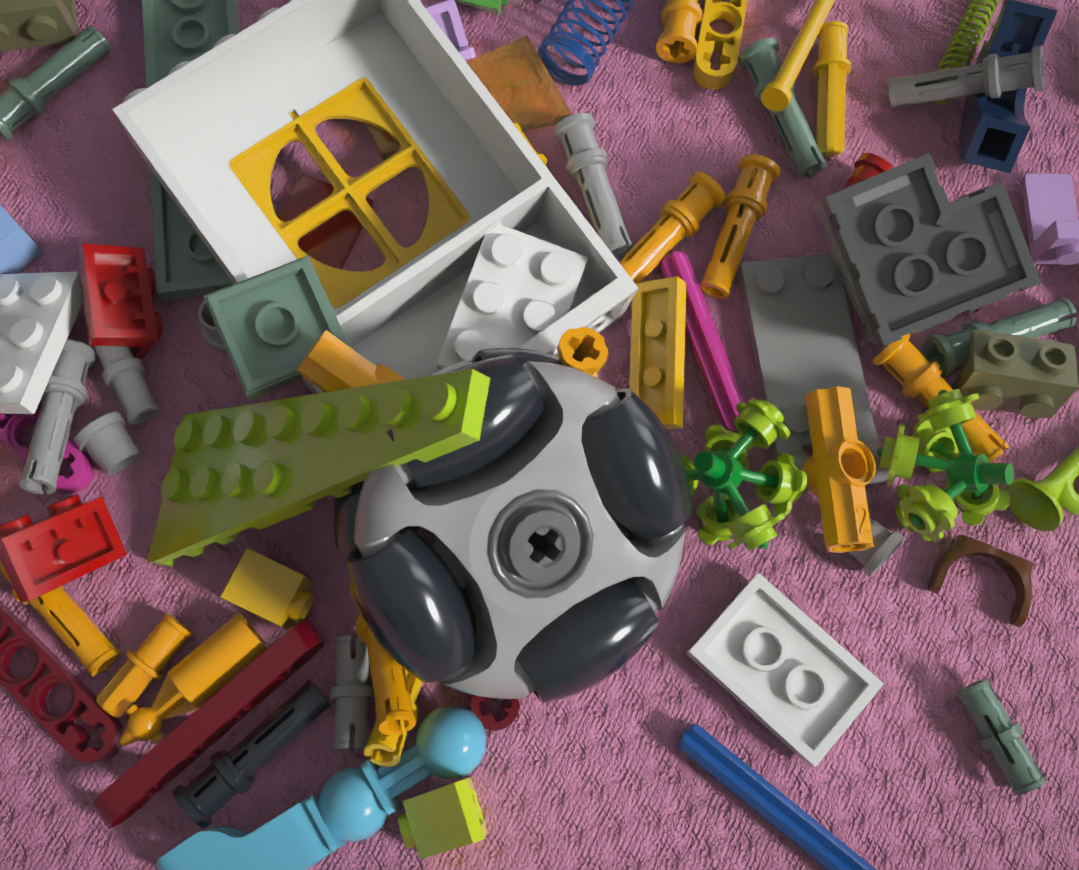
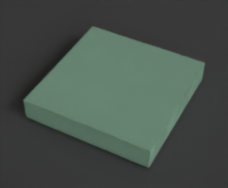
[204,255,350,400]

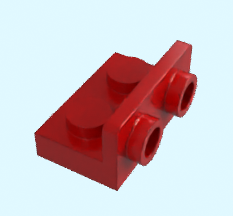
[77,243,162,358]
[0,494,127,602]

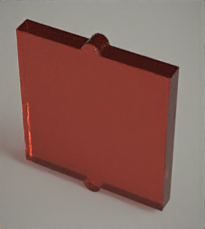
[278,173,374,270]

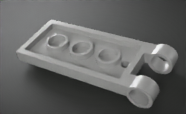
[737,253,888,492]

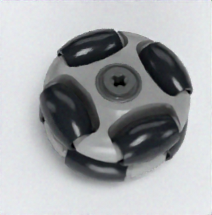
[334,348,691,704]

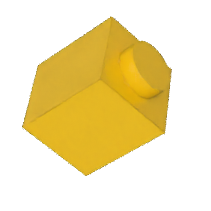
[220,548,315,631]

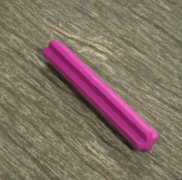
[660,251,745,433]

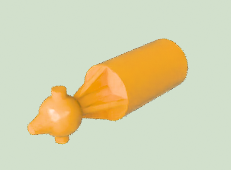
[119,613,269,746]

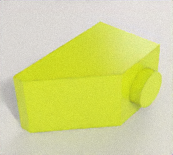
[398,777,488,859]

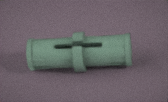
[956,678,1047,796]

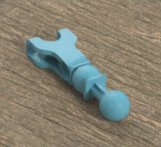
[155,705,487,870]

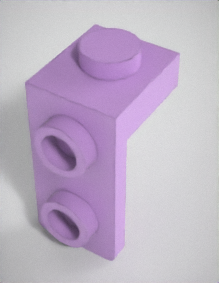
[1021,173,1079,265]

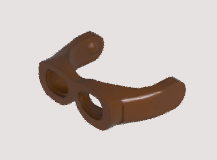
[927,535,1034,628]

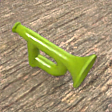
[1004,445,1079,531]

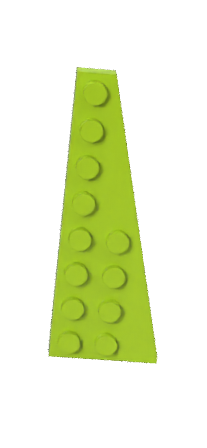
[147,369,490,566]

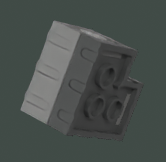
[812,153,1041,346]

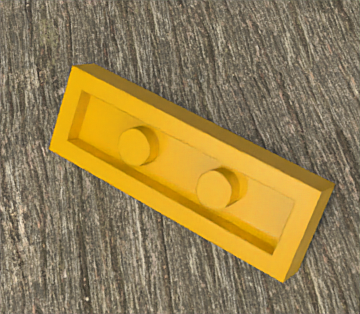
[629,276,686,429]

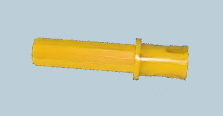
[813,21,851,158]

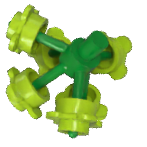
[877,389,1014,541]
[678,398,807,552]

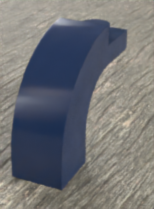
[959,0,1058,174]

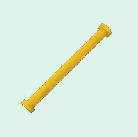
[761,0,835,112]

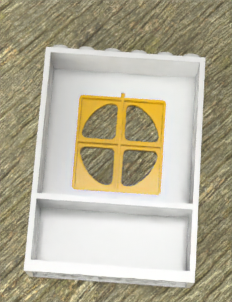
[112,0,639,394]

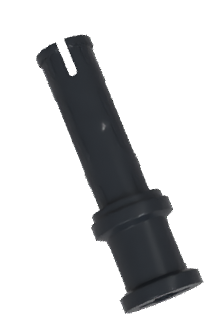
[172,679,332,829]

